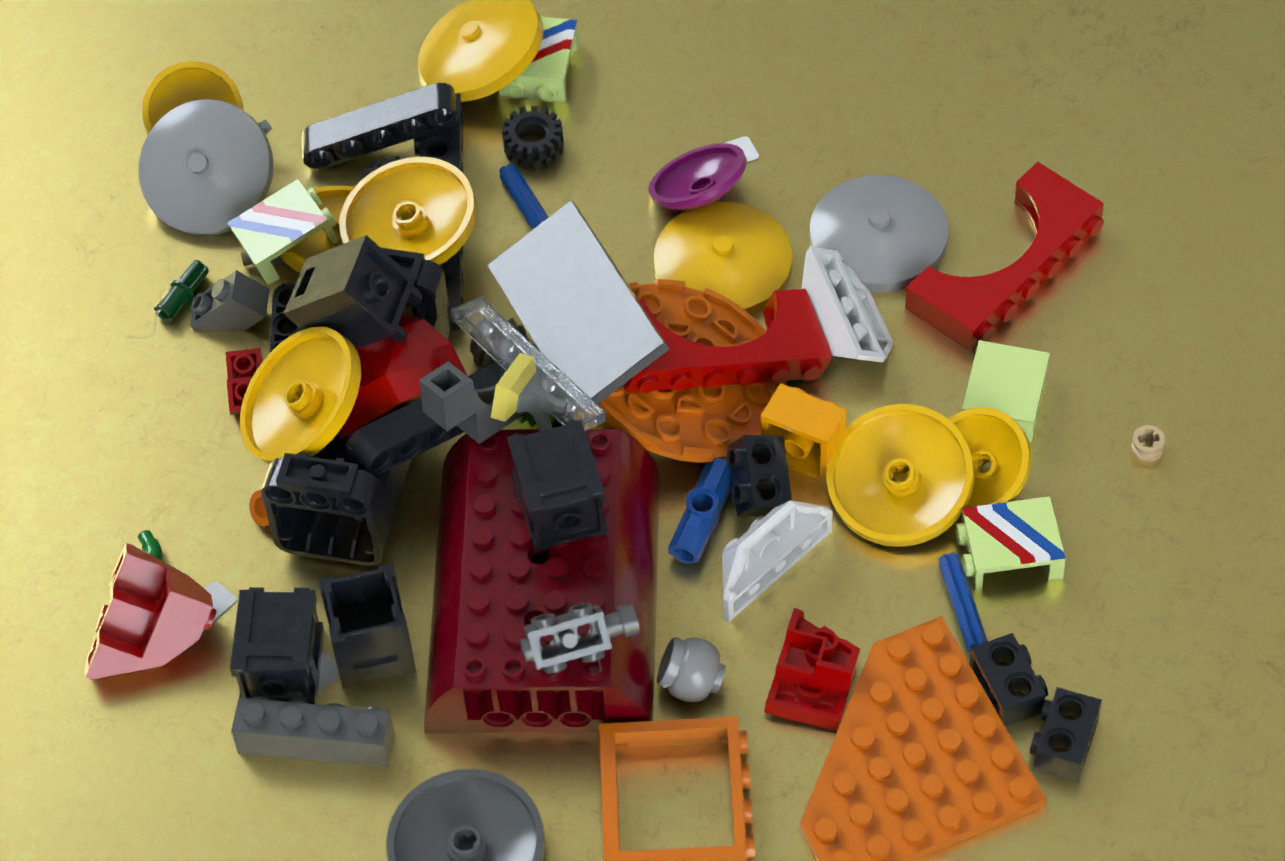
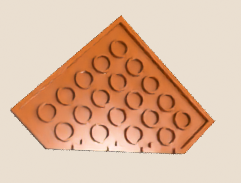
[800,616,1047,861]

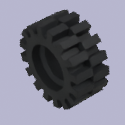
[502,106,564,170]

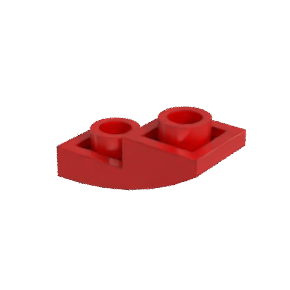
[225,348,263,415]

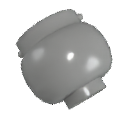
[657,637,726,702]

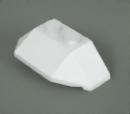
[801,247,894,363]
[722,500,832,622]

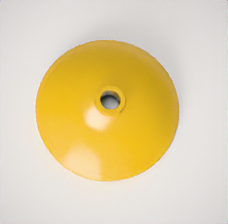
[142,61,244,134]
[949,407,1031,508]

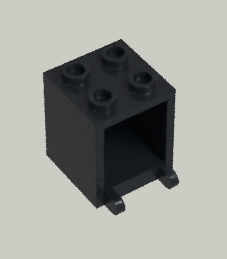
[284,235,422,349]

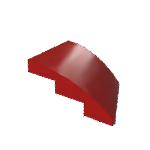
[764,608,860,731]

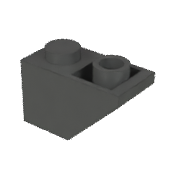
[190,270,270,331]

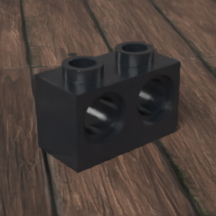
[727,435,792,516]
[969,633,1048,727]
[1029,687,1102,783]

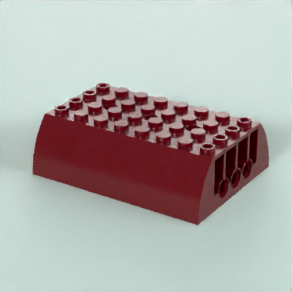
[424,429,660,733]

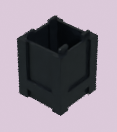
[507,419,608,553]
[318,563,416,689]
[230,587,325,705]

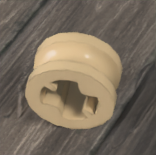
[1131,425,1165,462]

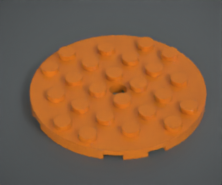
[595,279,787,462]

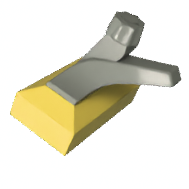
[491,353,568,431]

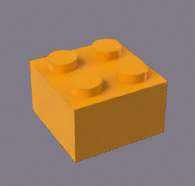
[761,383,847,483]

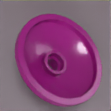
[648,143,747,210]

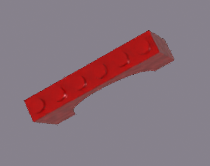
[905,161,1104,352]
[623,289,833,393]

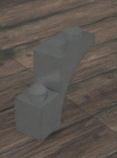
[419,362,527,444]

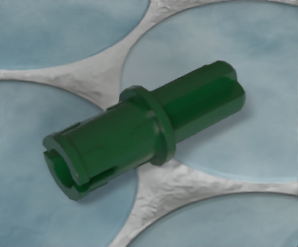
[154,260,209,322]

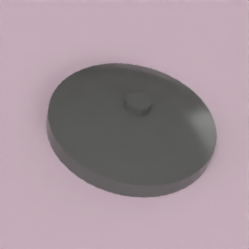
[386,769,545,861]

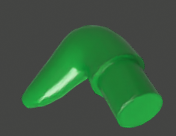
[138,530,163,561]

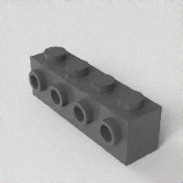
[231,696,395,767]

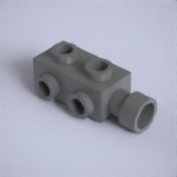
[519,603,640,673]

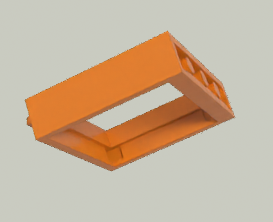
[599,716,755,861]

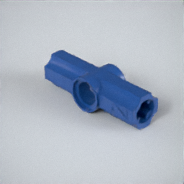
[668,458,733,565]

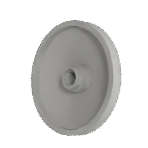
[139,99,273,236]
[810,175,948,292]

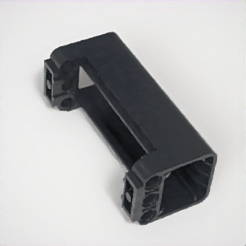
[261,248,452,566]

